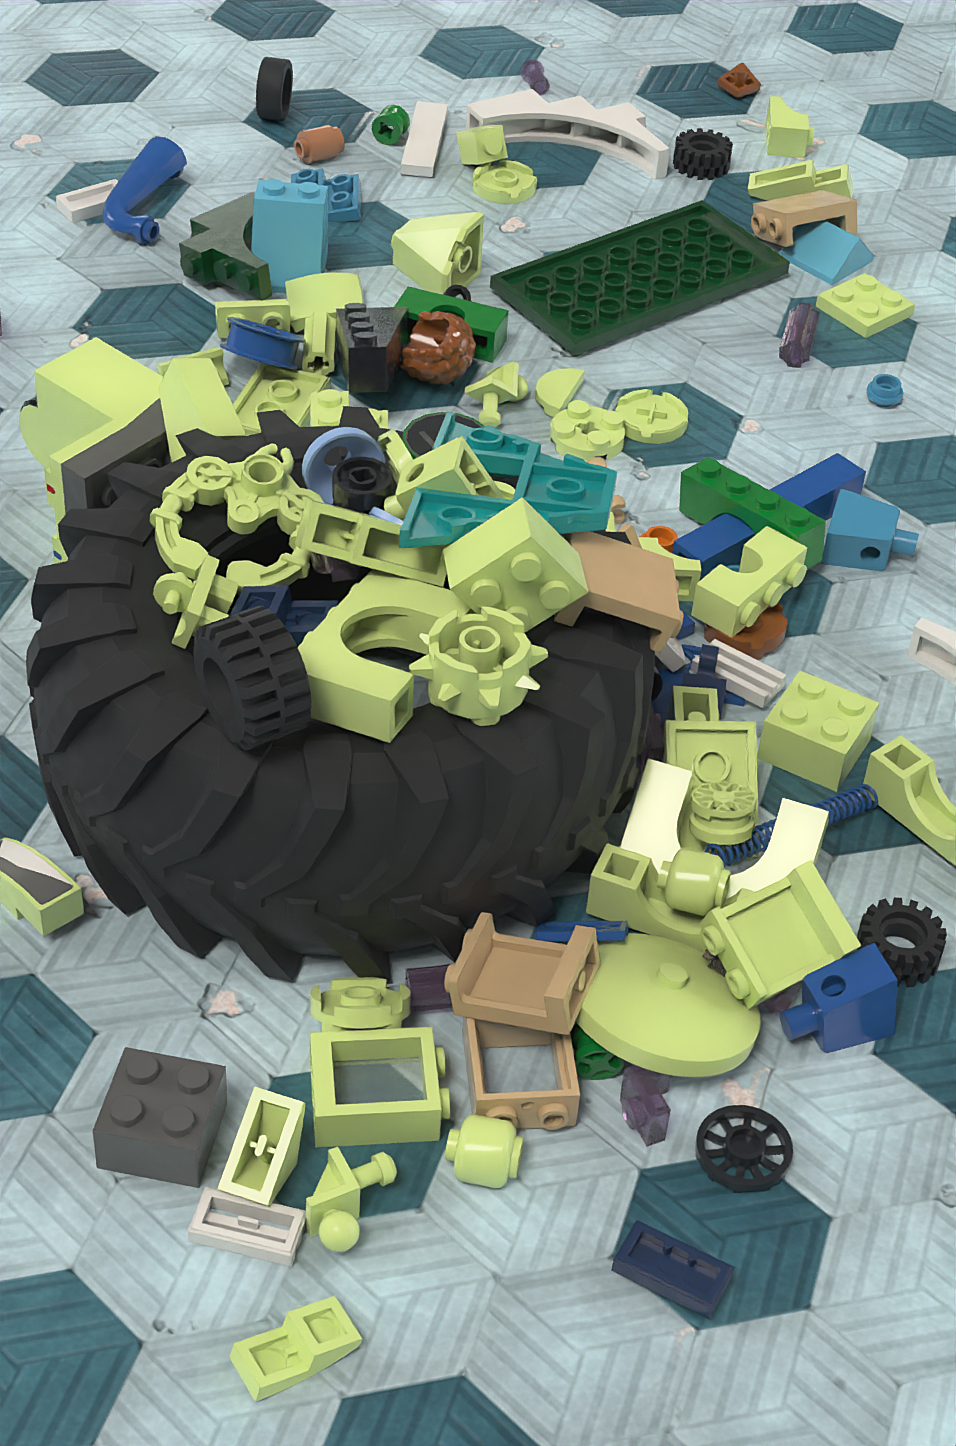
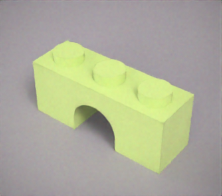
[691,526,807,638]

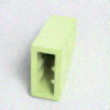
[158,358,247,462]

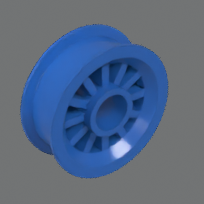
[220,317,306,369]

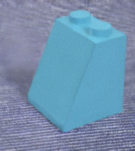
[251,179,328,293]

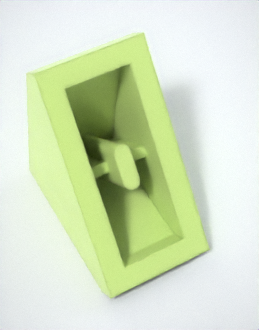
[217,1086,306,1207]

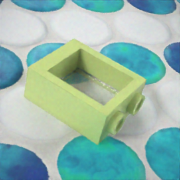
[310,1027,450,1148]

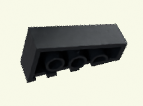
[336,303,408,393]

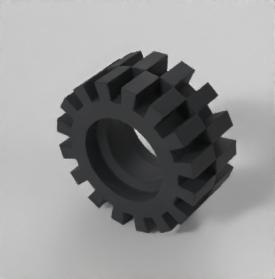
[673,128,733,180]
[857,897,947,988]

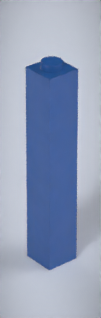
[672,453,866,580]

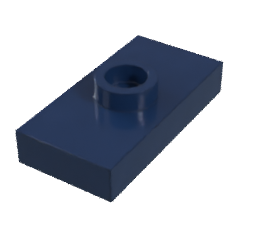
[611,1220,735,1319]

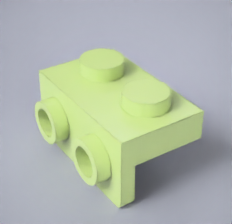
[215,299,290,338]

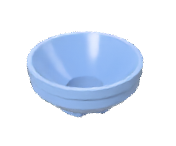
[302,427,385,505]

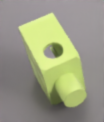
[384,436,505,521]

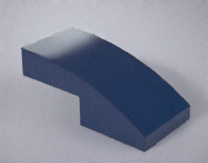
[230,586,339,644]

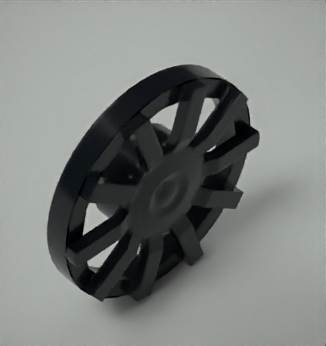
[695,1105,793,1193]

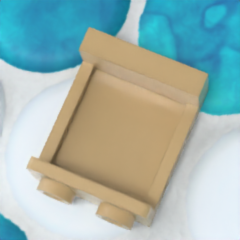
[751,190,858,247]
[554,531,683,652]
[444,912,600,1035]

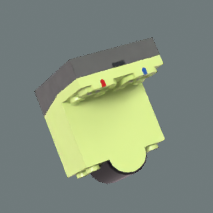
[19,337,172,563]

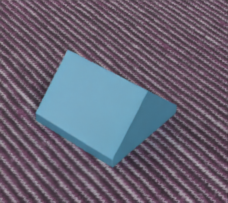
[780,220,874,285]

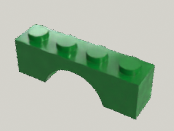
[679,457,826,570]

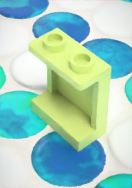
[700,860,861,1009]

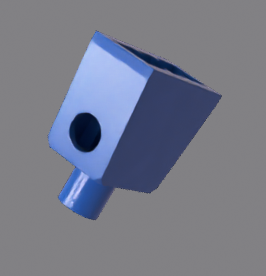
[779,943,897,1053]

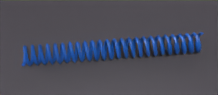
[704,784,878,868]

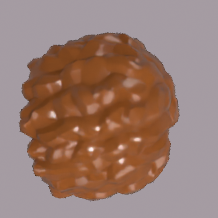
[400,311,476,385]

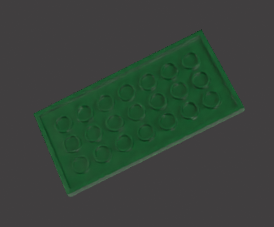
[490,200,790,355]

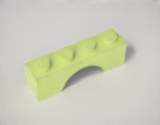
[861,735,956,866]
[586,843,755,957]

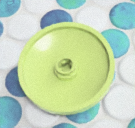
[575,933,761,1077]

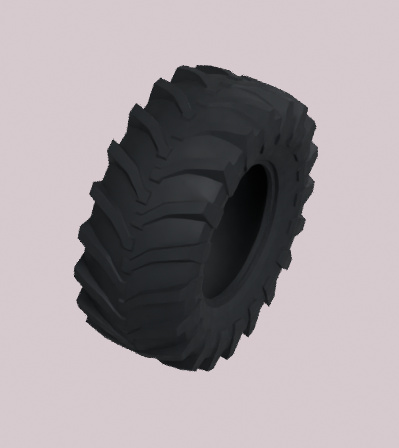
[26,406,655,981]

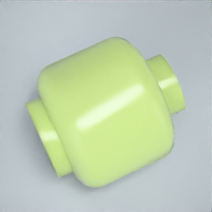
[657,848,731,916]
[445,1115,524,1188]

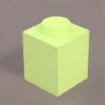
[456,125,508,165]

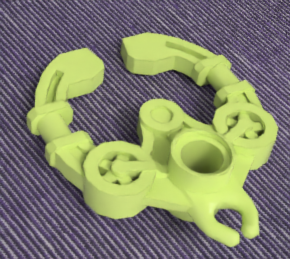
[150,443,324,595]

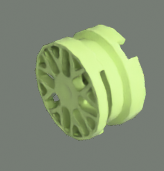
[689,781,757,845]

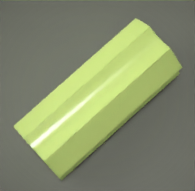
[302,311,336,376]

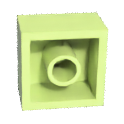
[443,497,589,633]
[757,671,879,792]

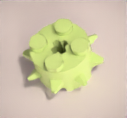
[409,607,548,726]

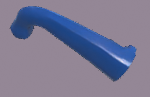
[102,136,187,245]

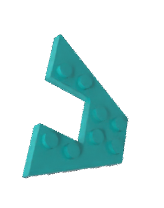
[399,411,617,548]

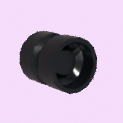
[332,457,393,515]

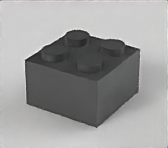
[93,1047,227,1188]

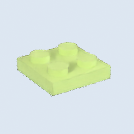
[816,273,915,338]

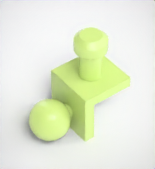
[465,361,528,428]
[306,1146,397,1252]

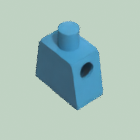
[821,489,919,571]

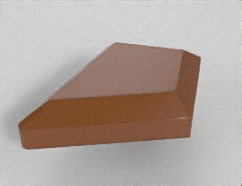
[718,63,761,99]

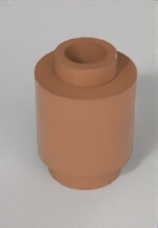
[294,125,345,164]

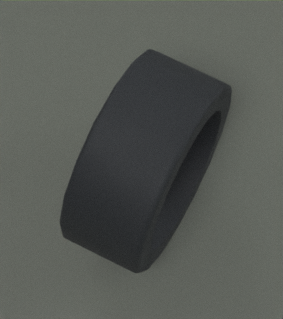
[256,57,293,121]

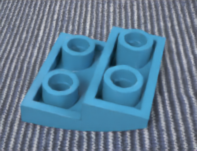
[291,168,361,222]

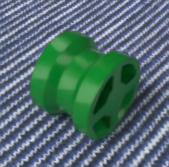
[371,104,410,145]
[570,1024,624,1080]

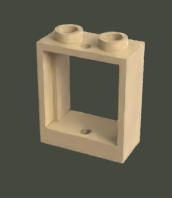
[462,1017,580,1130]

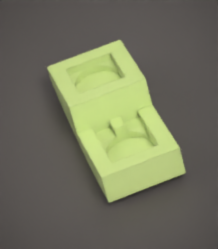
[229,1296,362,1402]

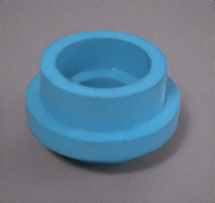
[866,374,903,407]

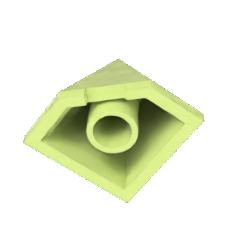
[391,212,484,295]

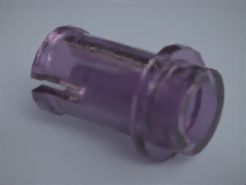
[521,60,550,96]

